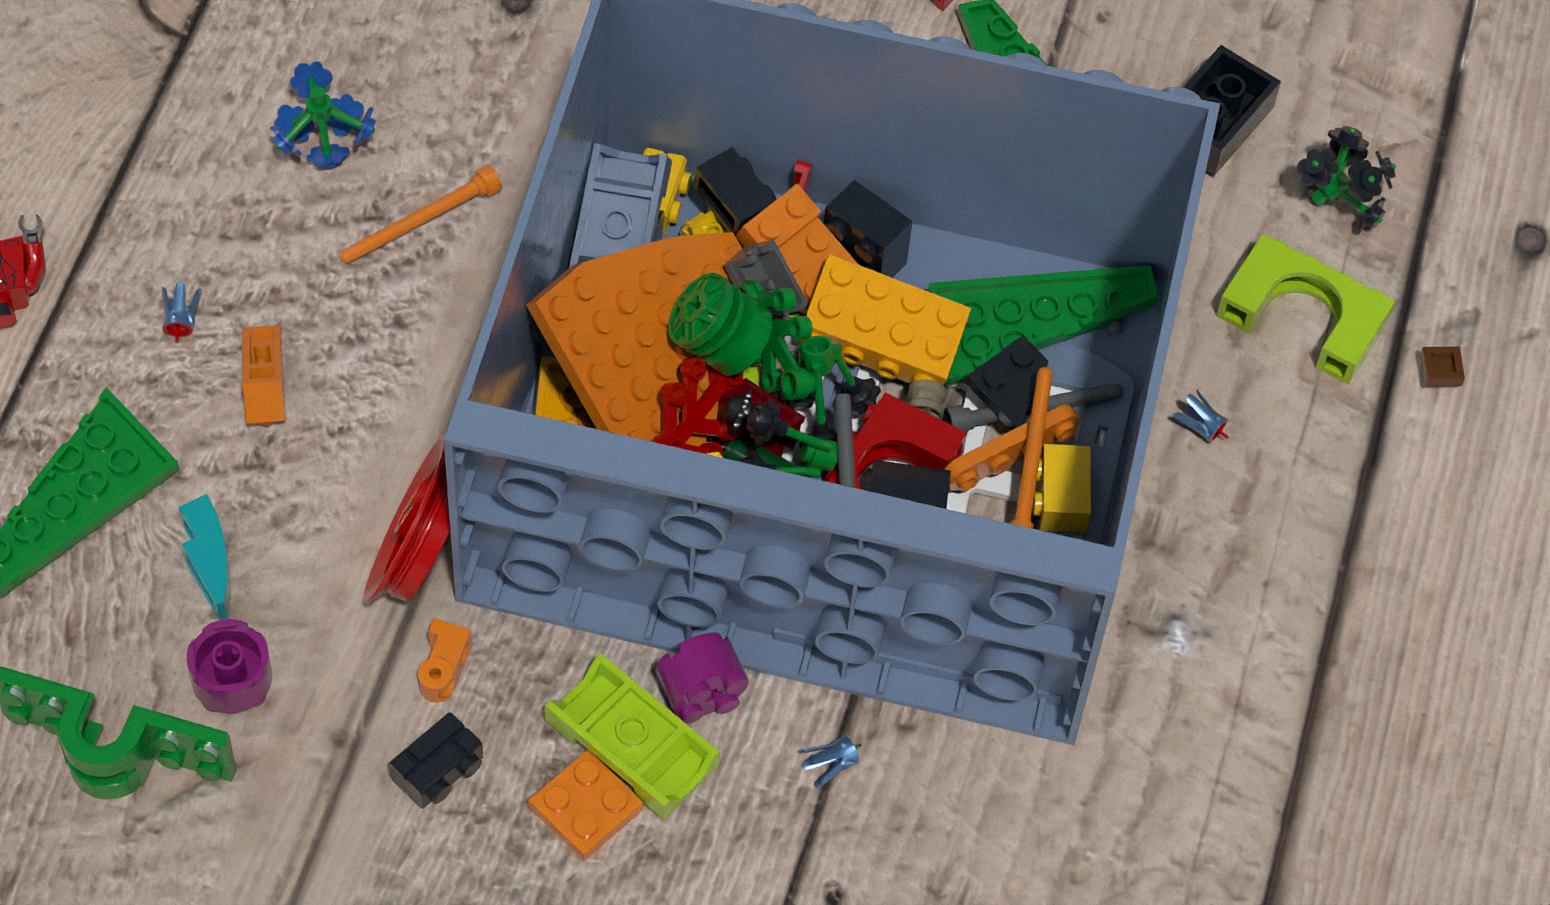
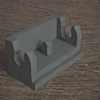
[723,239,809,320]

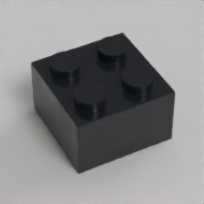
[824,180,913,278]

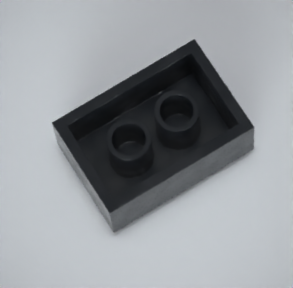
[1183,45,1281,176]

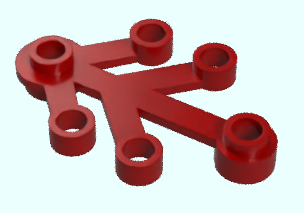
[651,357,744,457]

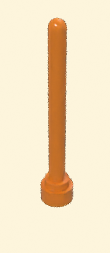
[340,164,502,263]
[1010,367,1053,529]

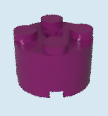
[187,619,272,713]
[656,632,749,724]

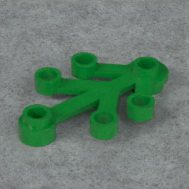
[737,279,815,400]

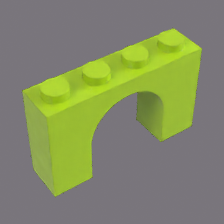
[1216,234,1396,385]

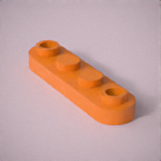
[944,404,1080,492]

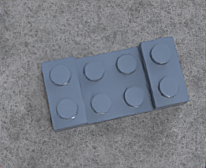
[569,143,672,268]

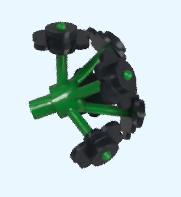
[1297,126,1396,233]

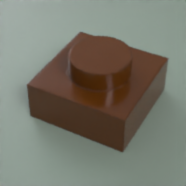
[1420,346,1465,387]

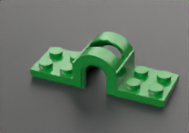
[0,666,237,800]

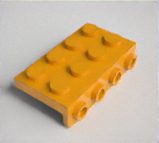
[799,254,971,385]

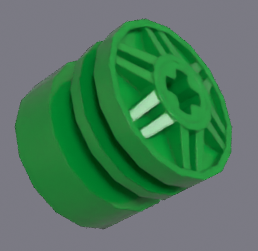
[668,272,773,376]

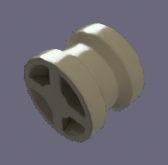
[908,379,947,420]

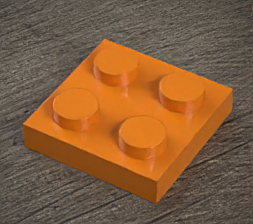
[528,749,644,861]

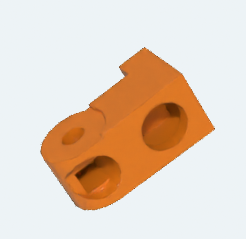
[418,618,473,703]

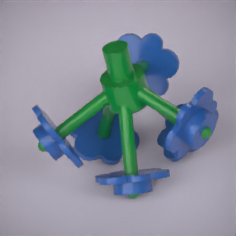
[269,62,376,168]

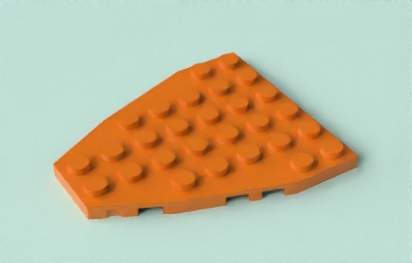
[526,232,742,446]

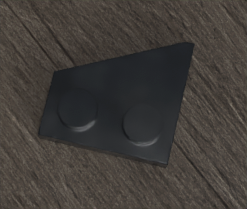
[965,335,1049,431]

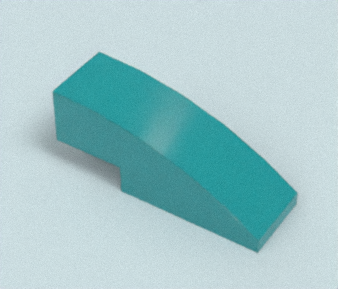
[179,494,231,620]

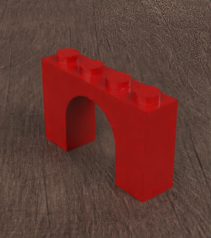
[825,392,967,490]

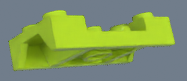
[545,653,720,820]

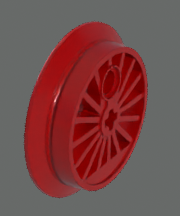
[363,435,450,604]

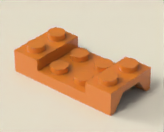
[736,184,872,316]

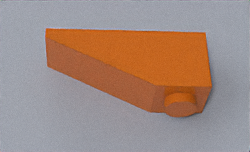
[242,325,286,425]

